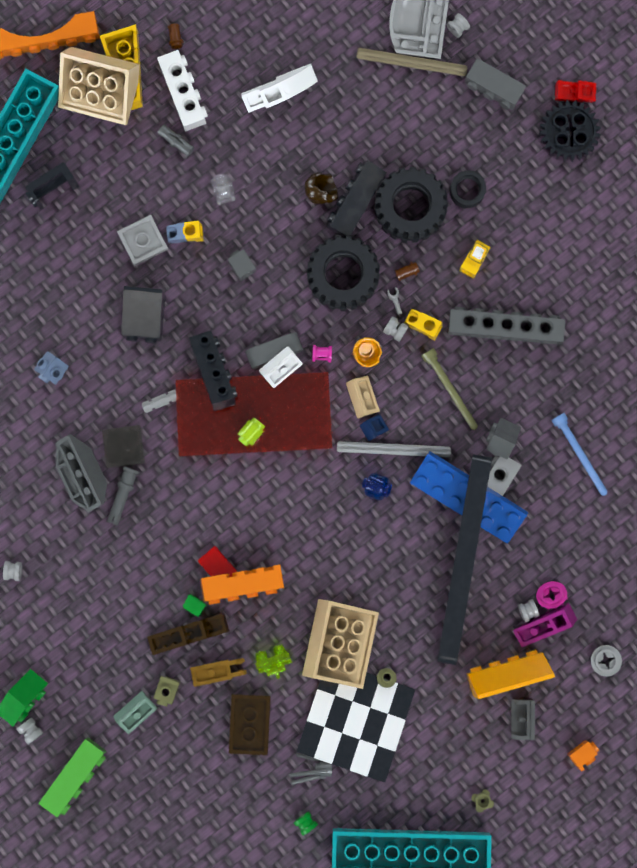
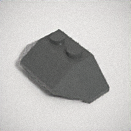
[56,434,107,512]

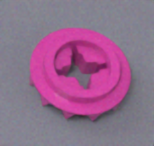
[536,581,567,610]

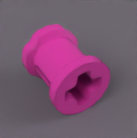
[312,345,332,363]

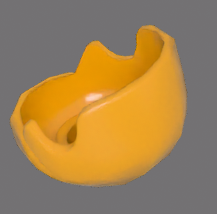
[353,337,382,367]

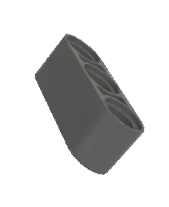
[245,332,303,370]

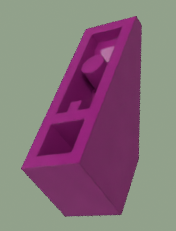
[513,602,578,647]

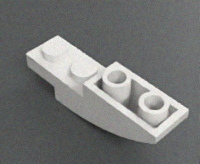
[241,64,318,113]

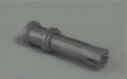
[106,466,140,525]

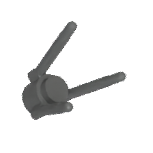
[289,753,332,784]

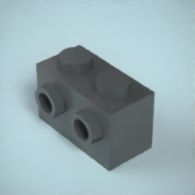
[486,417,521,459]

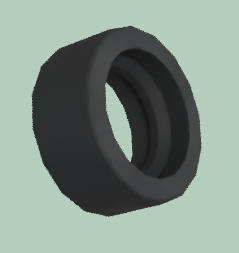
[450,170,486,208]

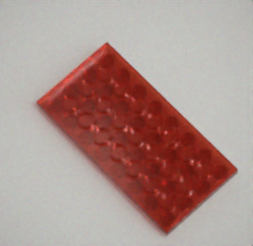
[176,372,332,457]

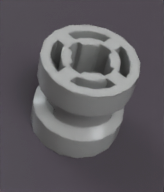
[383,316,409,342]
[16,717,44,745]

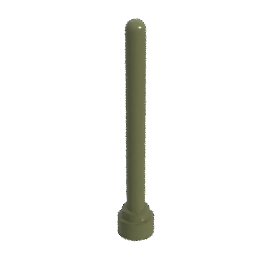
[421,348,478,430]

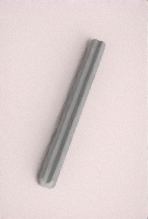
[337,441,451,457]

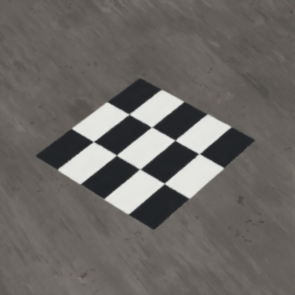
[297,672,415,782]

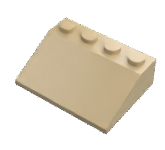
[58,47,140,125]
[302,599,379,689]

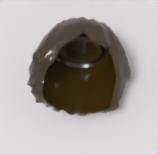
[304,172,338,204]

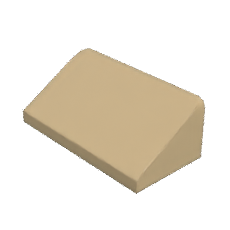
[346,376,380,418]

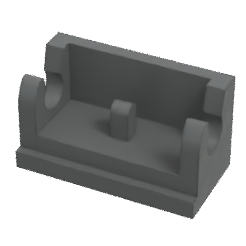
[511,699,535,740]

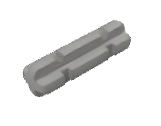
[142,390,179,413]

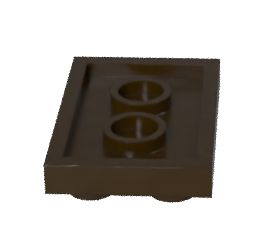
[229,694,271,755]

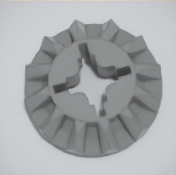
[590,645,622,676]

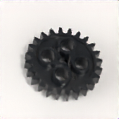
[539,100,601,162]

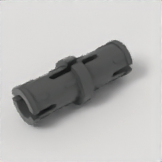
[158,124,194,157]

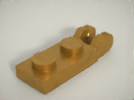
[190,658,247,687]

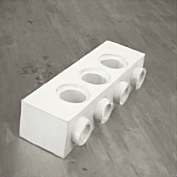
[157,50,208,132]

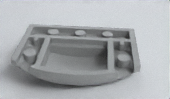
[389,0,449,59]

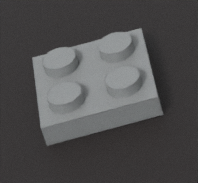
[117,215,168,266]

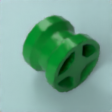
[293,811,318,836]

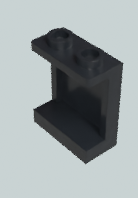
[25,162,79,210]

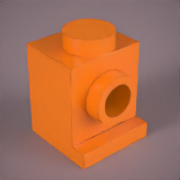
[567,740,599,772]

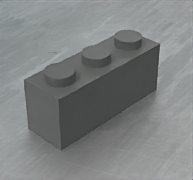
[464,58,526,110]

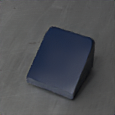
[360,414,389,441]

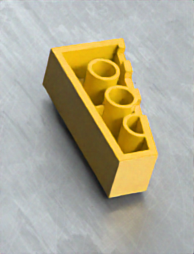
[100,24,143,110]

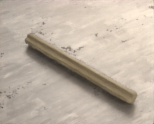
[357,48,468,76]

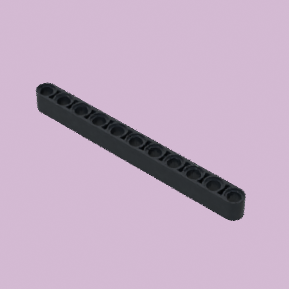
[437,454,492,665]

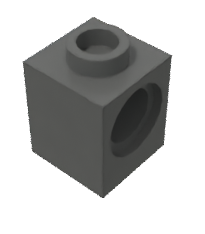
[228,249,257,282]

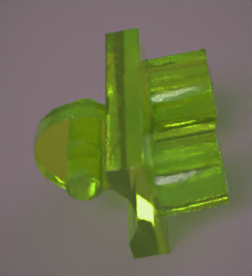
[255,644,292,679]

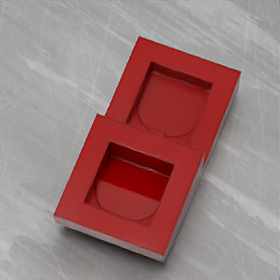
[555,80,596,102]

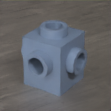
[34,351,69,385]

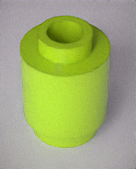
[237,417,265,447]

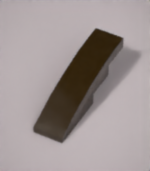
[147,613,230,655]

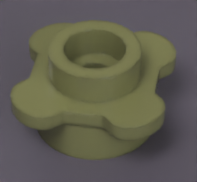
[471,790,494,812]

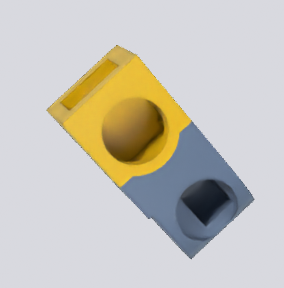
[166,221,204,243]

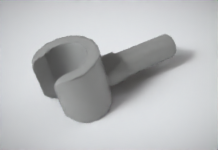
[387,287,402,315]

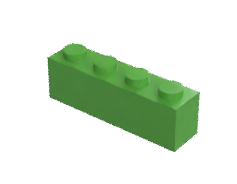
[38,738,106,817]

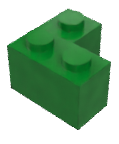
[0,669,48,727]

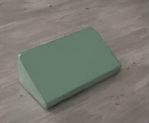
[114,691,158,735]

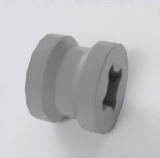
[446,13,470,38]
[3,561,22,581]
[518,599,540,622]

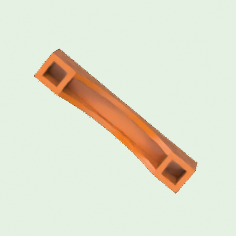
[0,11,100,60]

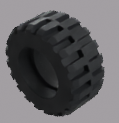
[375,167,448,243]
[307,235,380,311]

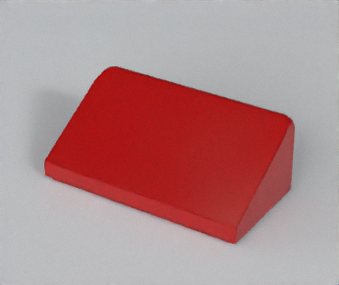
[198,546,238,577]

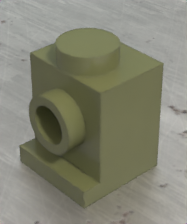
[154,675,181,707]

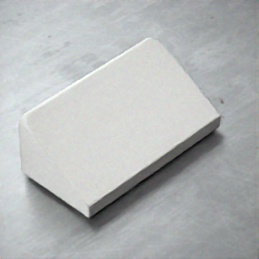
[259,346,303,388]

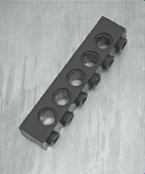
[448,307,565,345]

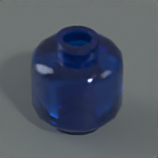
[362,473,392,500]

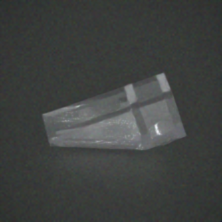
[210,174,236,205]

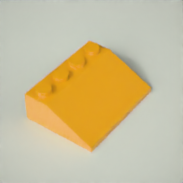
[466,650,555,699]

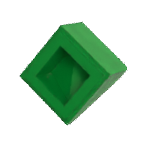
[182,594,207,617]

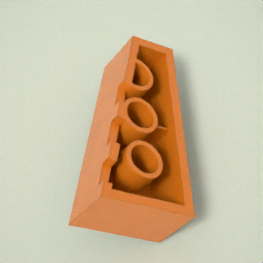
[200,565,284,605]

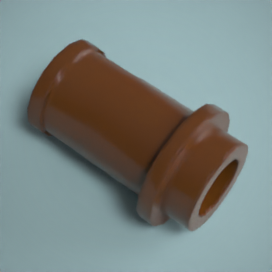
[168,23,184,49]
[394,262,420,281]

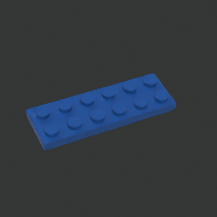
[410,451,528,544]

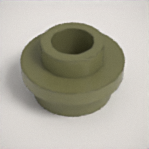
[377,668,396,688]

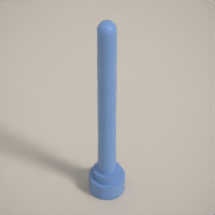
[551,413,607,496]

